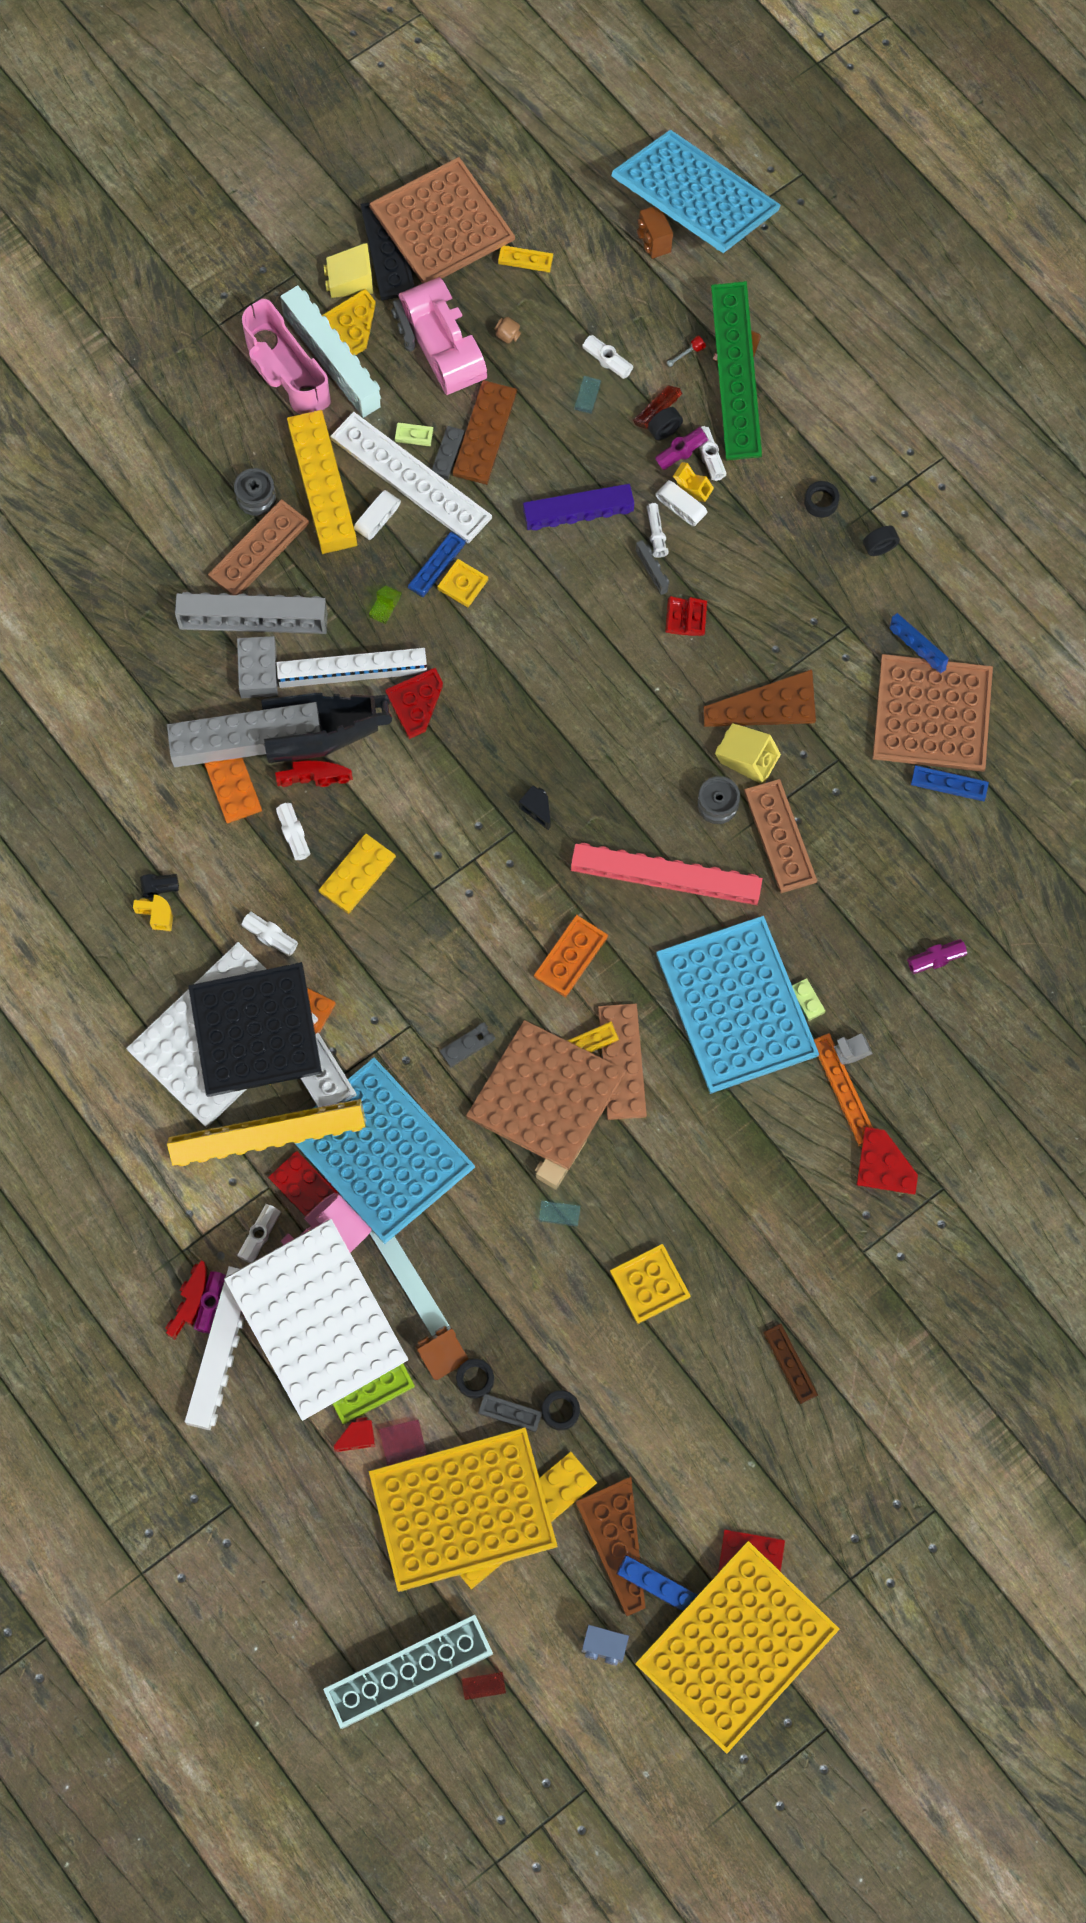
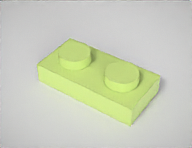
[395,423,433,446]
[792,978,825,1021]

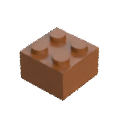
[637,206,673,259]

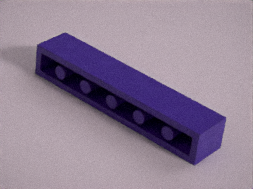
[523,484,634,530]

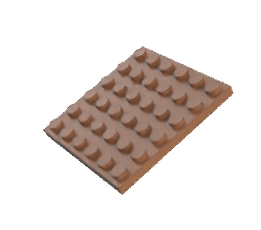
[370,157,515,284]
[873,654,993,772]
[466,1020,626,1170]

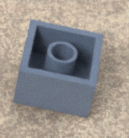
[581,1625,629,1666]

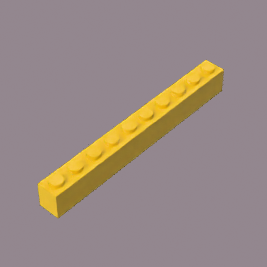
[167,1099,366,1166]

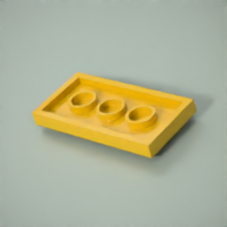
[319,834,396,914]

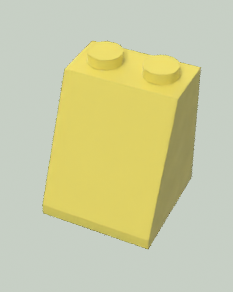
[324,243,373,298]
[715,723,781,784]

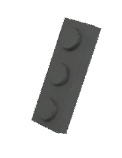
[432,426,465,480]
[636,540,669,595]
[478,1394,542,1433]

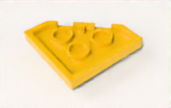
[322,289,376,355]

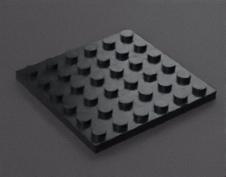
[188,962,323,1097]

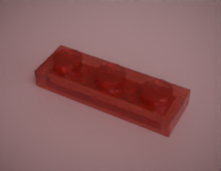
[633,385,683,429]

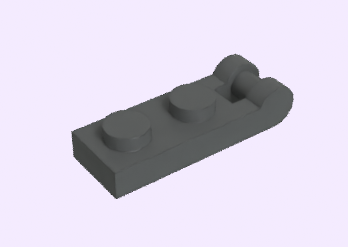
[391,299,415,352]
[440,1022,496,1068]

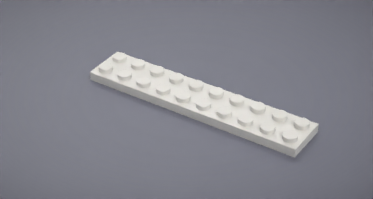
[330,412,492,544]

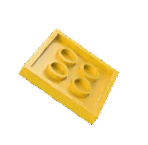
[610,1244,691,1325]

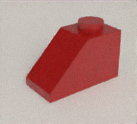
[334,1417,376,1452]

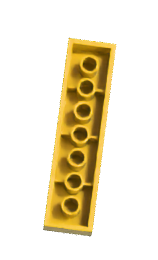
[287,410,357,554]

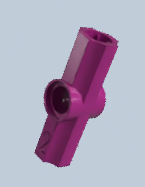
[655,426,709,470]
[907,939,967,974]
[194,1271,226,1334]

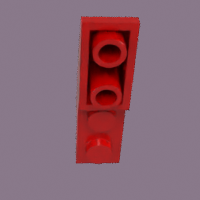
[275,761,353,787]
[166,1260,207,1340]

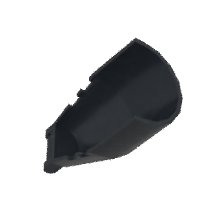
[261,693,392,763]

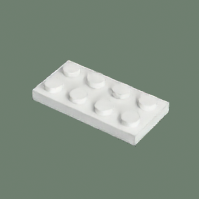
[300,1033,357,1107]

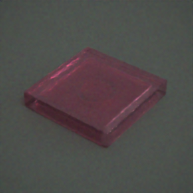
[379,1419,427,1466]

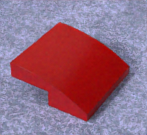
[665,596,707,636]

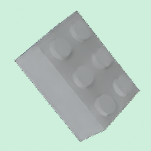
[237,636,278,698]

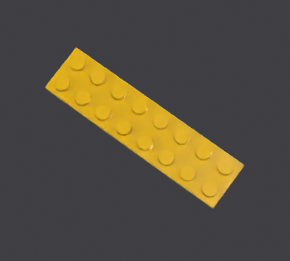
[460,1452,597,1590]

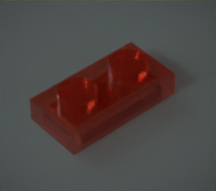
[462,1672,506,1700]

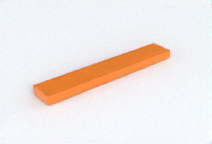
[813,1033,873,1146]

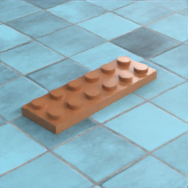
[208,499,309,595]
[744,779,817,893]
[598,1004,647,1120]

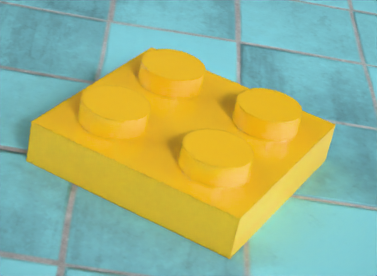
[437,559,488,608]

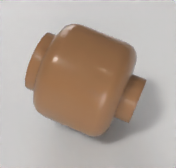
[494,317,521,344]

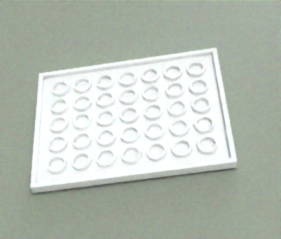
[126,942,318,1128]
[224,1219,408,1421]

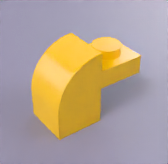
[673,462,714,502]
[133,895,173,931]

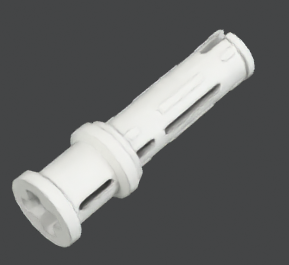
[647,503,669,558]

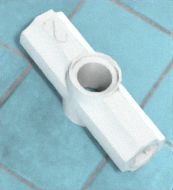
[582,335,633,379]
[699,426,726,481]
[276,803,310,860]
[241,912,298,957]
[237,1204,281,1263]

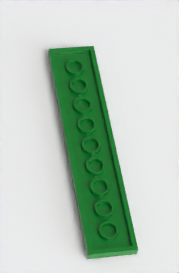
[711,281,762,461]

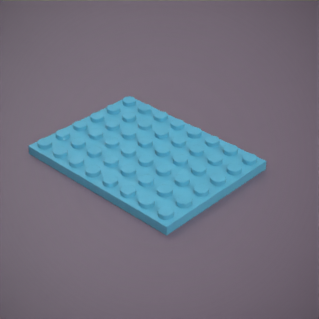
[611,130,781,253]
[656,916,819,1094]
[293,1057,475,1244]

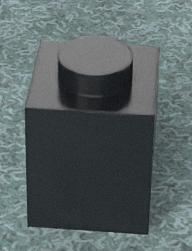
[519,785,551,830]

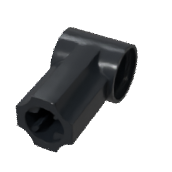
[140,874,179,898]

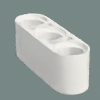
[656,480,707,526]
[354,490,401,540]

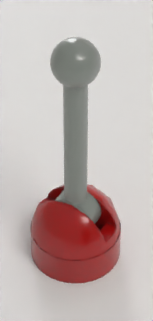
[667,335,706,367]

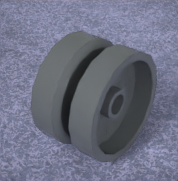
[234,468,276,516]
[697,776,740,824]

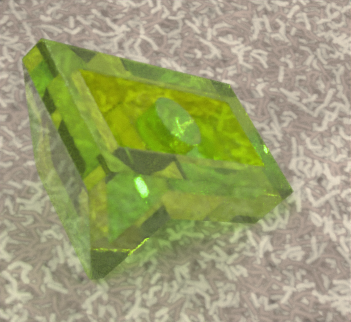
[369,585,402,624]

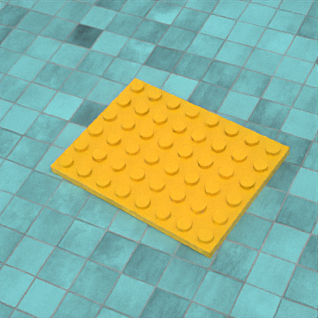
[369,1427,558,1592]
[635,1541,840,1754]

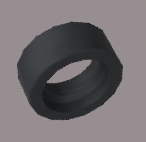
[648,407,683,440]
[804,481,840,518]
[863,525,900,556]
[456,1358,494,1399]
[542,1390,580,1430]

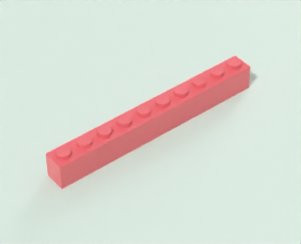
[571,843,763,905]

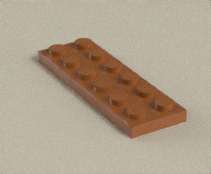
[453,380,517,485]

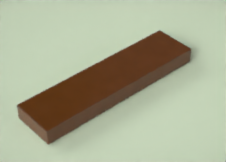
[763,1323,818,1405]

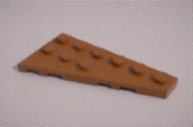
[703,669,816,727]
[576,1477,645,1617]

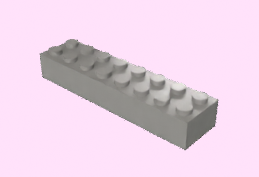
[175,592,328,634]
[167,702,321,768]

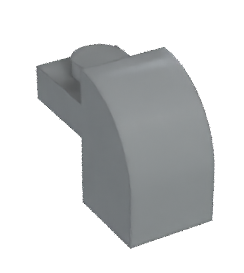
[834,1033,873,1064]

